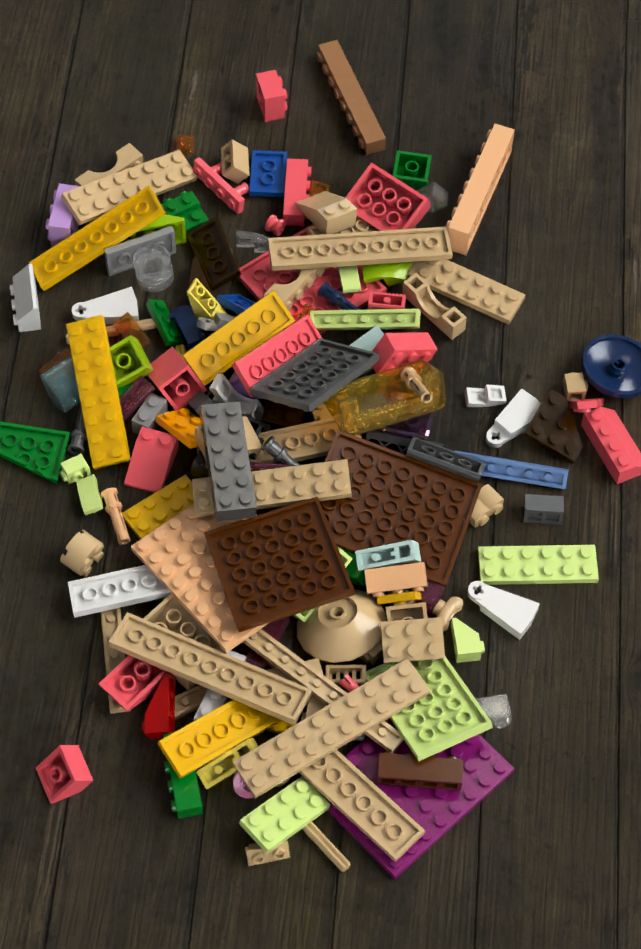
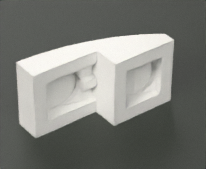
[464,385,507,407]

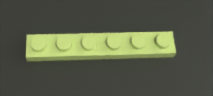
[310,309,421,330]

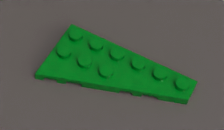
[0,422,70,484]

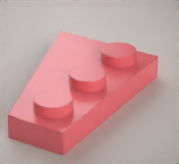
[568,398,604,413]

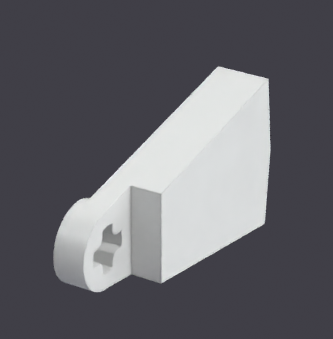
[72,287,139,325]
[485,389,541,448]
[468,581,540,640]

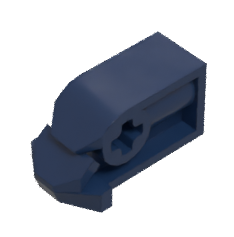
[169,305,206,351]

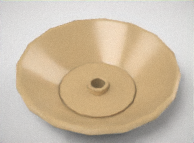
[297,589,386,663]

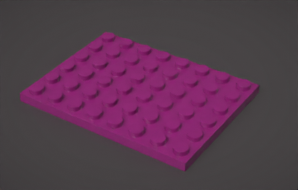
[312,719,515,879]

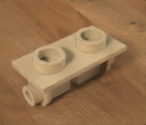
[245,840,290,866]

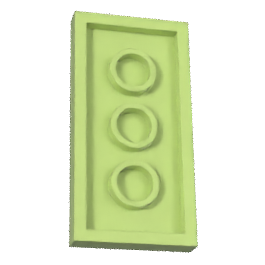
[239,776,330,854]

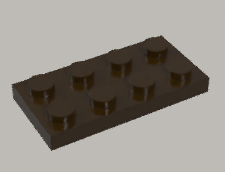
[186,216,242,292]

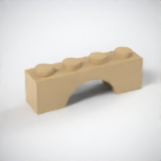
[75,143,143,186]
[263,268,325,311]
[402,272,467,340]

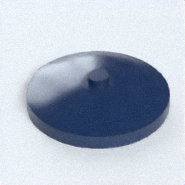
[581,334,641,398]

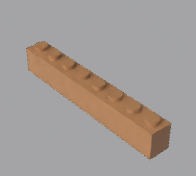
[316,40,386,155]

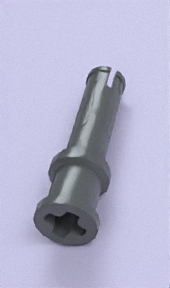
[67,402,87,456]
[261,436,300,467]

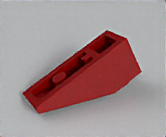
[142,672,175,739]

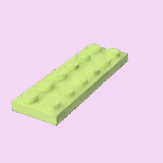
[478,545,599,585]

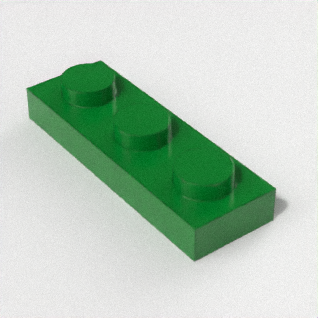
[146,299,184,347]

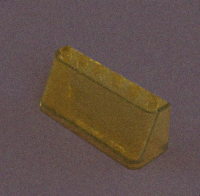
[323,360,446,436]

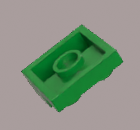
[161,191,209,234]

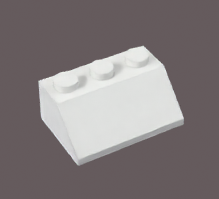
[10,264,41,332]

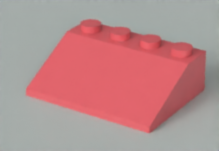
[345,163,431,231]

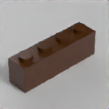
[377,751,463,791]

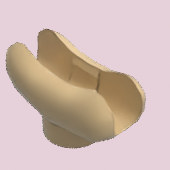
[433,596,463,631]

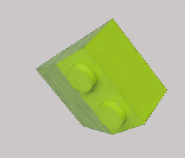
[130,214,186,244]
[110,335,154,389]

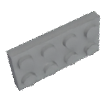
[104,226,176,276]

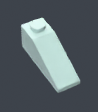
[355,540,421,571]

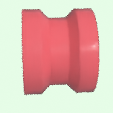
[265,215,286,236]

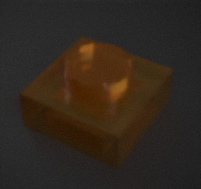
[177,135,194,153]
[310,180,330,197]

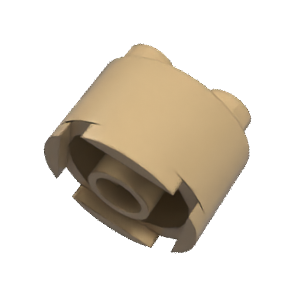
[60,530,104,577]

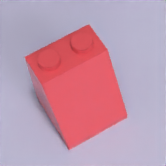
[148,346,207,410]

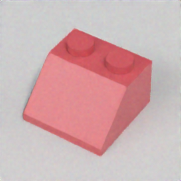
[36,745,93,803]

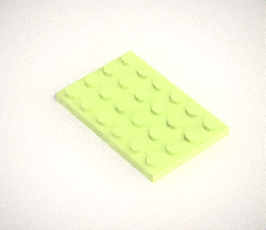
[366,657,493,761]

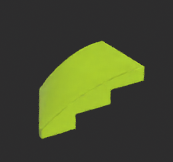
[362,262,412,287]

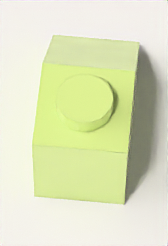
[451,618,485,663]

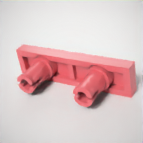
[193,157,249,215]

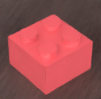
[256,70,287,122]

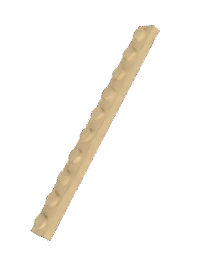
[243,629,404,752]

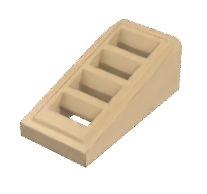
[325,665,366,688]

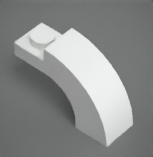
[209,374,265,421]

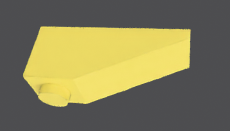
[196,738,258,790]

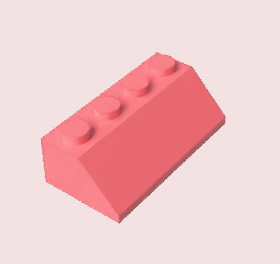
[581,407,641,484]

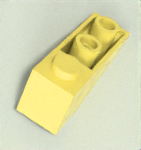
[187,278,229,331]

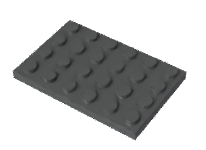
[249,338,380,412]

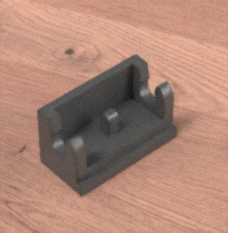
[523,494,564,525]

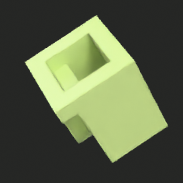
[60,454,91,484]

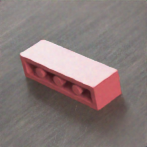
[283,159,312,226]

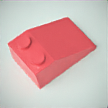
[124,426,179,493]
[99,655,172,712]

